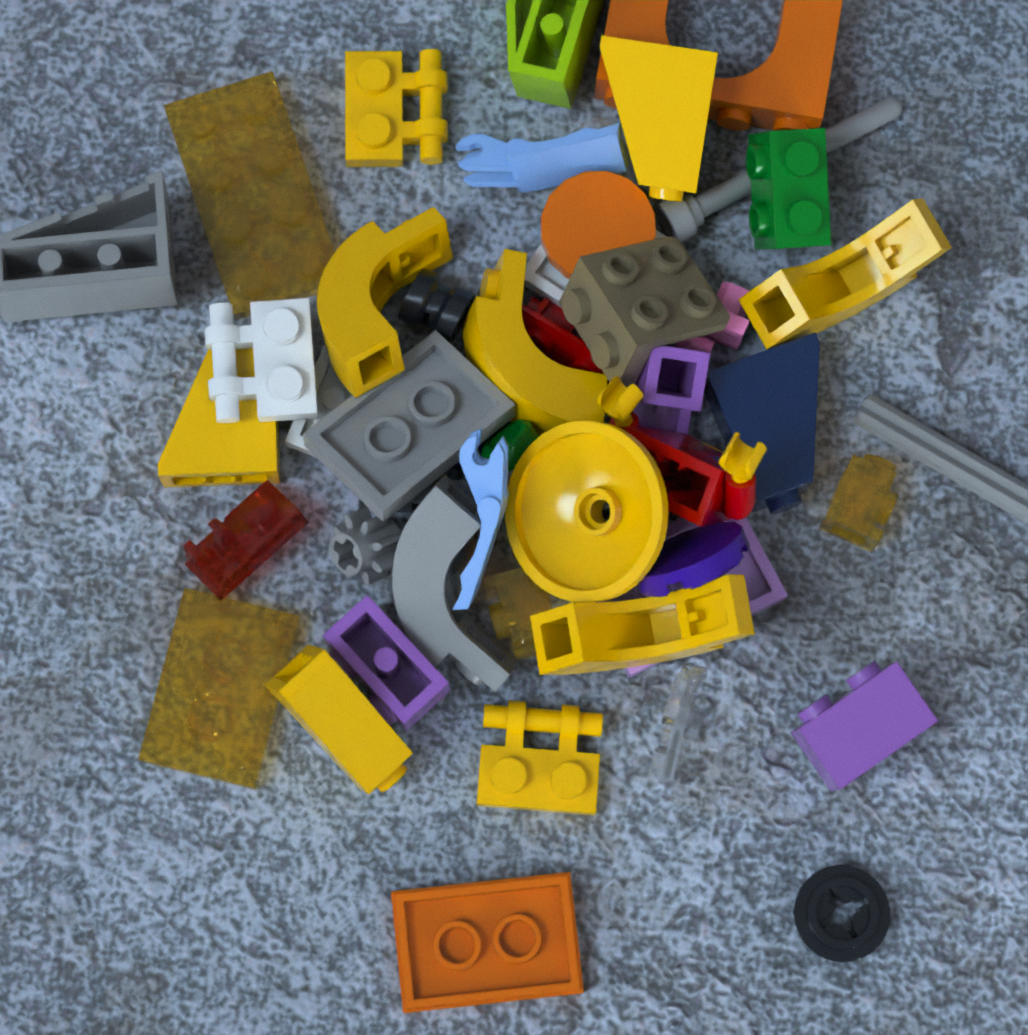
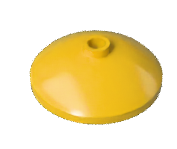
[505,421,668,602]

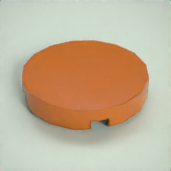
[541,171,656,279]

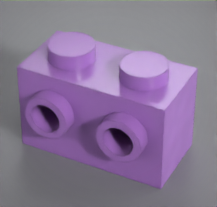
[323,595,450,731]
[790,661,938,791]

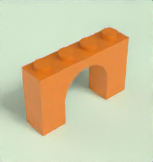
[593,0,843,131]

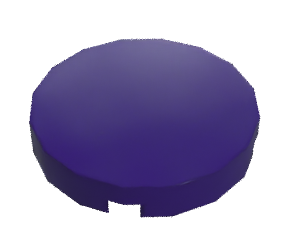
[636,522,750,597]

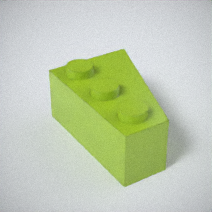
[506,0,605,109]

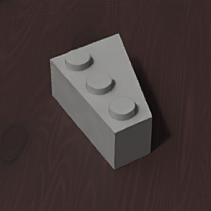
[0,170,178,322]

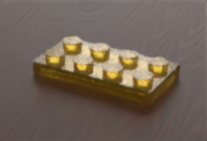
[164,71,335,321]

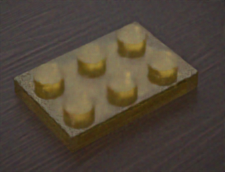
[138,588,300,791]

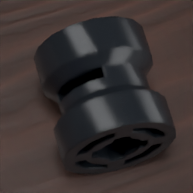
[398,268,476,344]

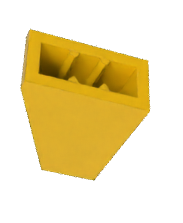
[600,35,718,202]
[158,348,281,488]
[264,644,413,795]

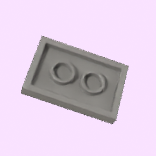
[303,330,515,522]

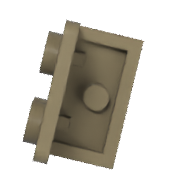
[559,236,730,387]

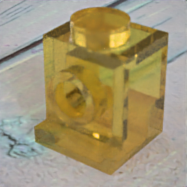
[818,454,899,552]
[481,567,552,660]

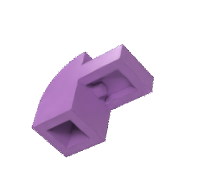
[632,344,710,435]

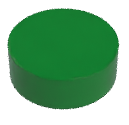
[481,420,540,472]

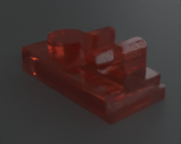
[183,480,309,602]

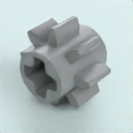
[330,507,401,585]

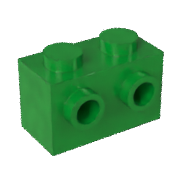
[746,128,831,250]

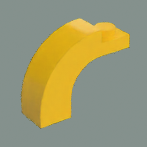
[738,198,952,350]
[317,207,453,398]
[463,249,608,436]
[530,574,755,675]

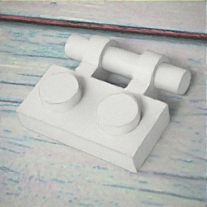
[204,298,318,424]

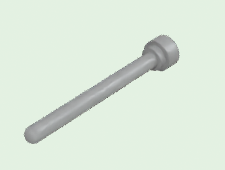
[654,97,902,242]

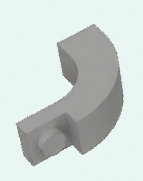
[392,474,518,692]

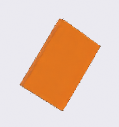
[391,872,584,1014]

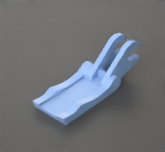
[455,122,630,193]
[452,428,510,610]

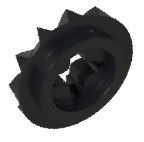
[792,865,890,963]

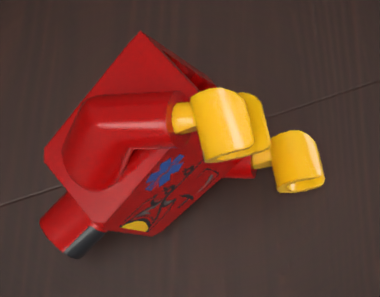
[596,375,767,527]

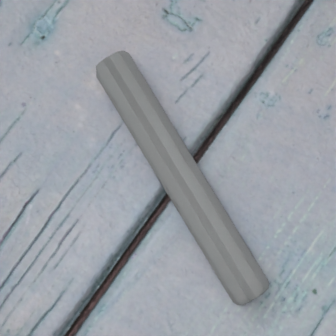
[853,395,1028,524]

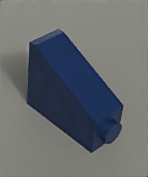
[704,332,820,515]

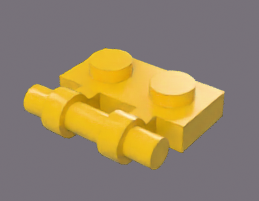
[345,49,448,167]
[476,700,603,816]

